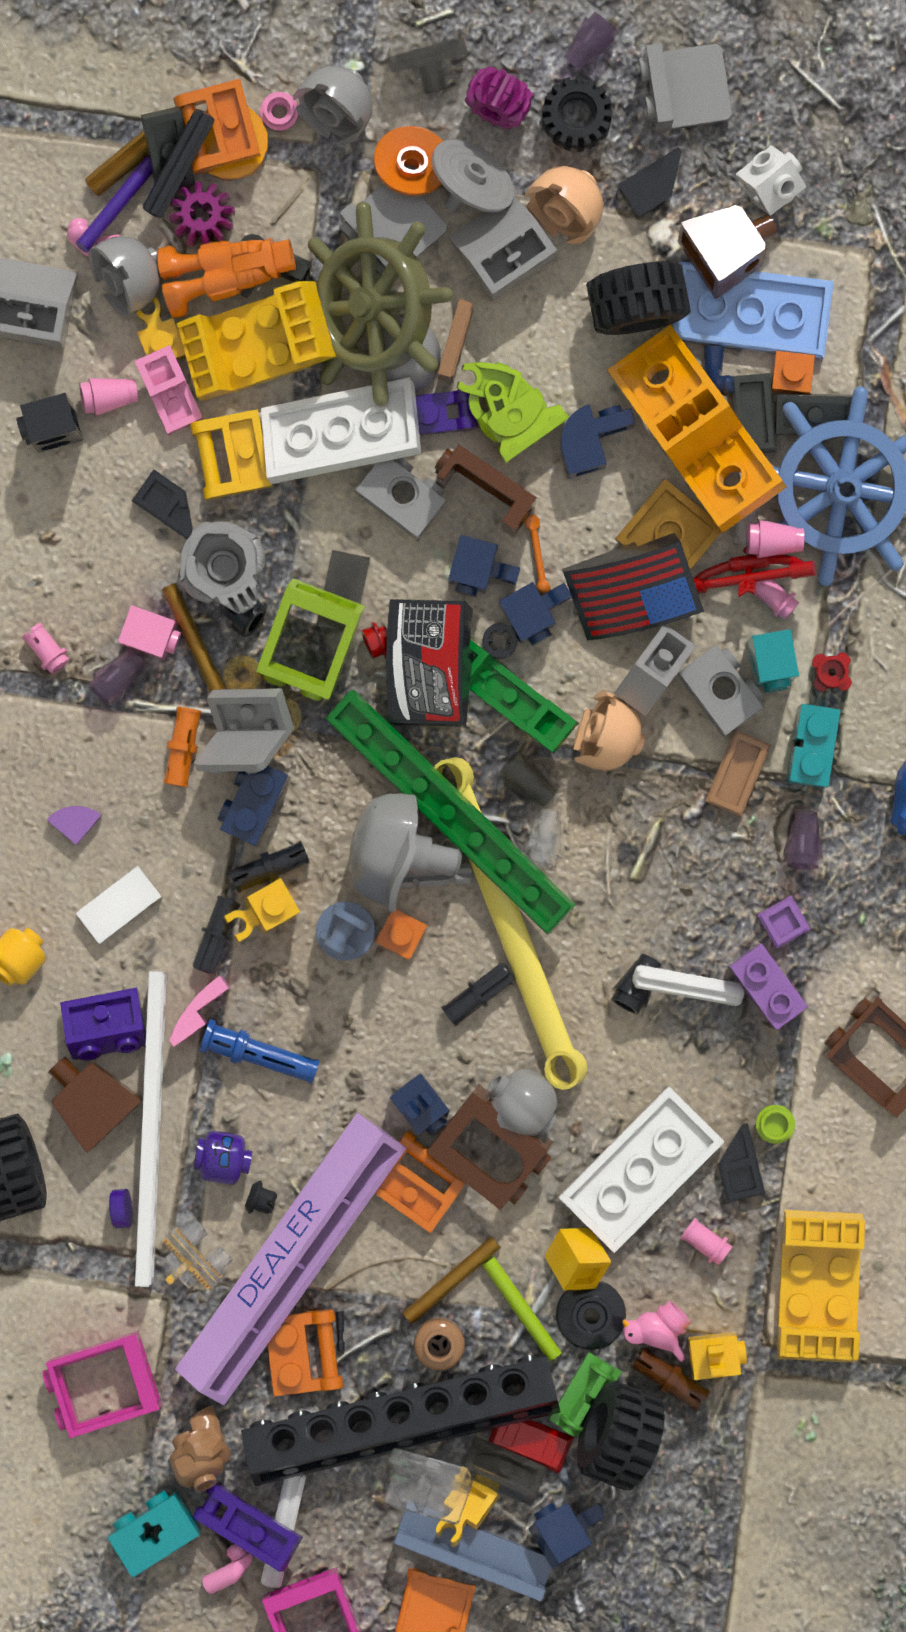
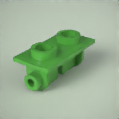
[549,1352,622,1437]

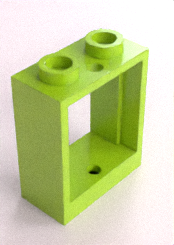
[256,578,366,701]

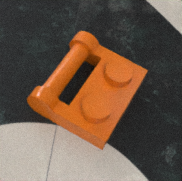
[173,78,261,174]
[375,1130,466,1233]
[267,1309,344,1396]

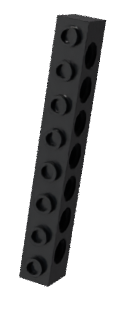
[241,1355,561,1486]

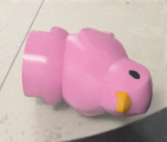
[622,1300,691,1363]

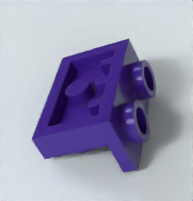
[60,987,146,1061]

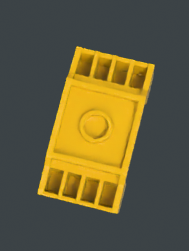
[177,281,336,401]
[777,1210,865,1363]

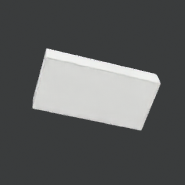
[76,866,162,944]

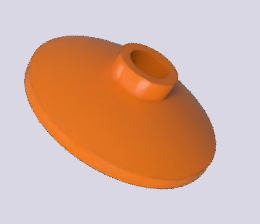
[374,126,443,196]

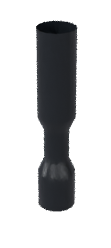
[336,1311,345,1351]

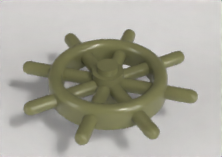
[308,202,454,407]

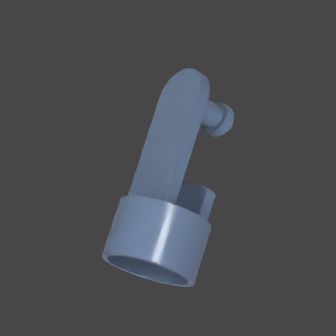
[316,902,376,961]

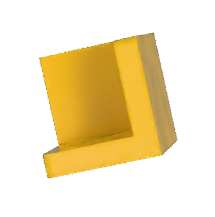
[545,1228,611,1290]

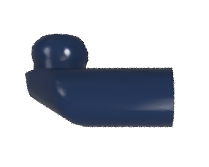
[703,346,734,396]

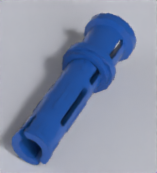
[199,1019,320,1084]

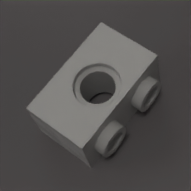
[356,458,446,541]
[614,625,696,716]
[677,644,764,737]

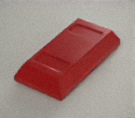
[487,1420,574,1474]

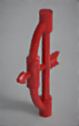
[693,546,816,597]

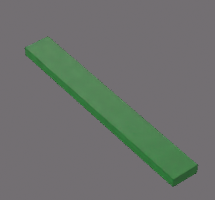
[325,689,576,935]

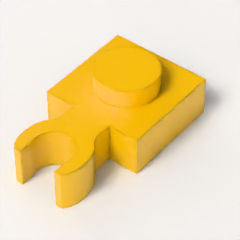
[136,297,186,360]
[436,1473,499,1547]

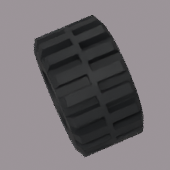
[586,261,691,335]
[0,1113,47,1221]
[577,1381,665,1491]

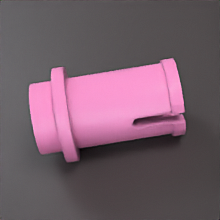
[755,580,799,620]
[22,623,70,674]
[680,1218,732,1265]

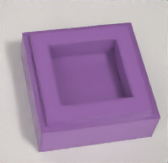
[757,896,810,949]

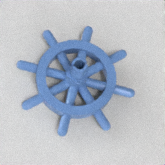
[773,386,906,586]

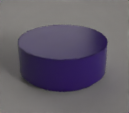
[109,1188,133,1229]

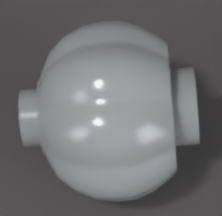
[487,1069,557,1138]

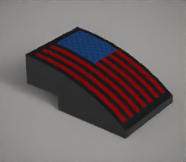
[562,533,704,641]

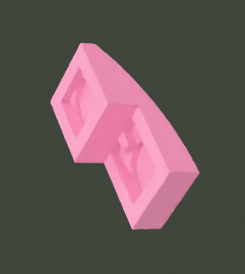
[135,345,203,435]
[169,975,231,1047]

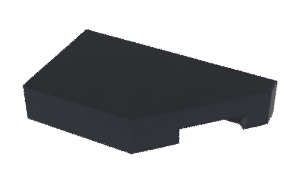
[618,147,682,220]
[132,469,193,540]
[717,1123,766,1203]

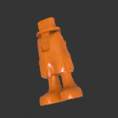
[157,238,296,319]

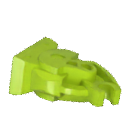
[456,362,569,463]

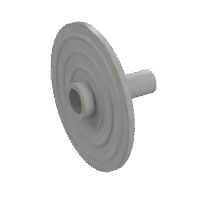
[431,140,515,212]

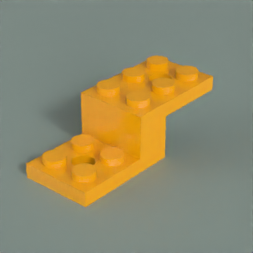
[607,324,787,533]

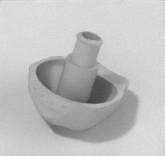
[349,794,462,913]

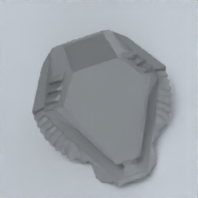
[180,522,265,614]

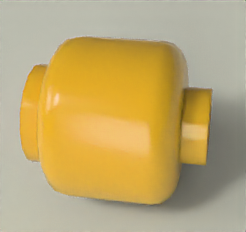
[0,928,46,987]

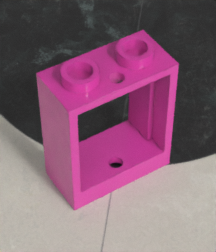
[42,1330,162,1439]
[262,1567,361,1632]

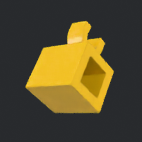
[223,878,300,943]
[687,1332,747,1380]

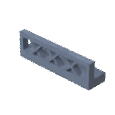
[394,1500,552,1601]

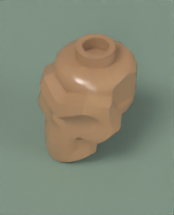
[169,1406,231,1491]

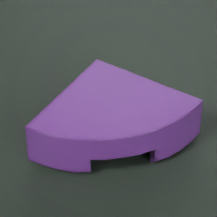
[47,806,102,845]

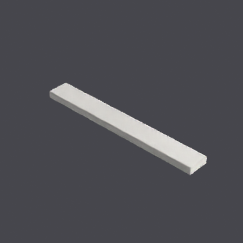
[135,971,167,1287]

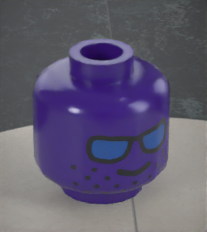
[193,1130,252,1185]

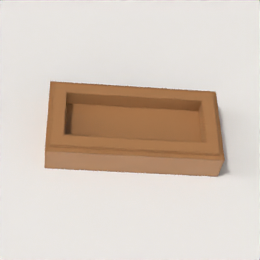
[438,299,473,383]
[705,730,771,817]

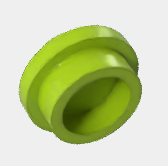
[756,1105,795,1144]

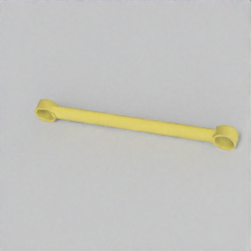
[434,757,588,1090]

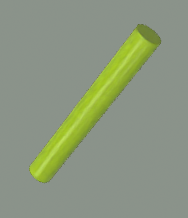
[482,1257,562,1362]

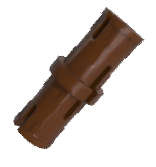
[631,1347,710,1412]

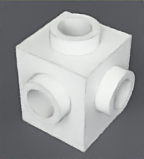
[736,145,806,216]

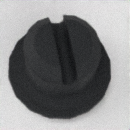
[245,1181,277,1214]

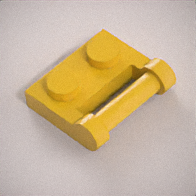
[190,409,273,500]

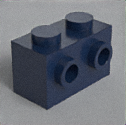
[217,765,290,847]

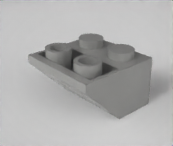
[449,196,557,302]
[0,258,78,349]

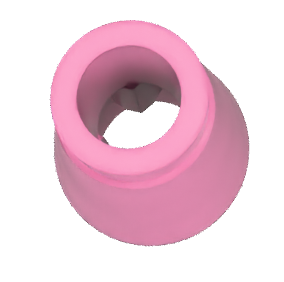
[79,378,138,416]
[747,519,804,558]

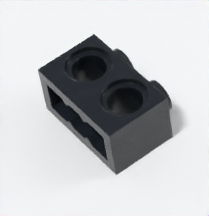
[16,393,84,453]

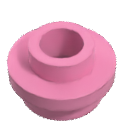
[260,92,299,131]

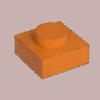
[771,351,815,394]
[375,909,428,960]

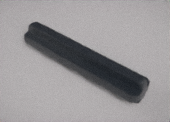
[143,109,214,218]

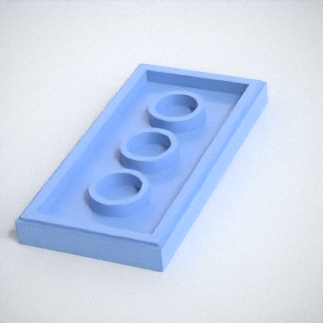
[671,262,834,360]

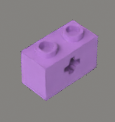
[727,943,808,1030]

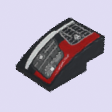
[386,599,473,727]

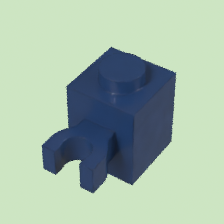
[448,534,520,597]
[498,582,572,646]
[389,1073,450,1135]
[528,1503,606,1569]

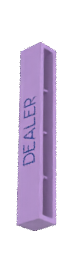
[175,1113,407,1405]

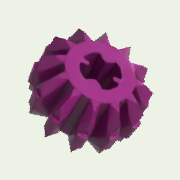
[465,66,533,129]
[169,181,235,247]

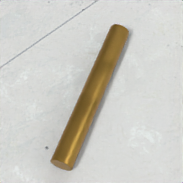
[162,583,225,693]
[402,1236,501,1324]

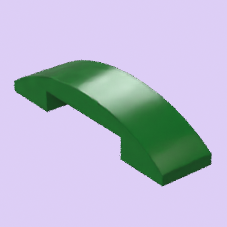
[469,639,579,754]

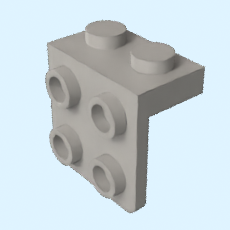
[639,43,732,132]
[339,183,447,274]
[194,689,294,774]

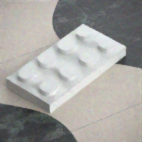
[261,377,421,484]
[558,1086,725,1253]

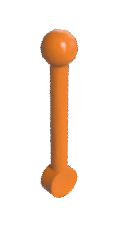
[525,515,551,595]

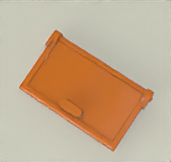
[395,1568,476,1632]

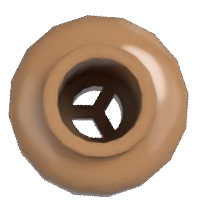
[414,1317,465,1371]

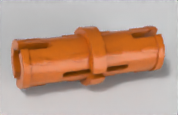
[163,706,201,788]

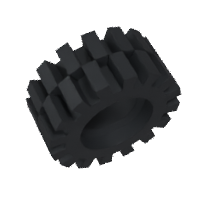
[542,76,612,152]

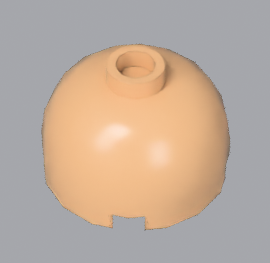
[525,166,604,244]
[574,690,645,771]

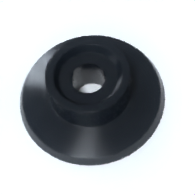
[556,1281,626,1350]

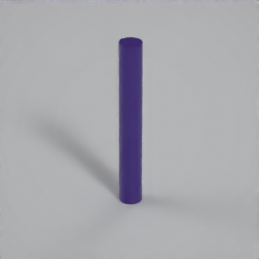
[76,156,152,253]

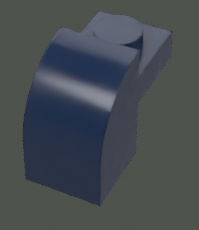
[560,404,636,479]

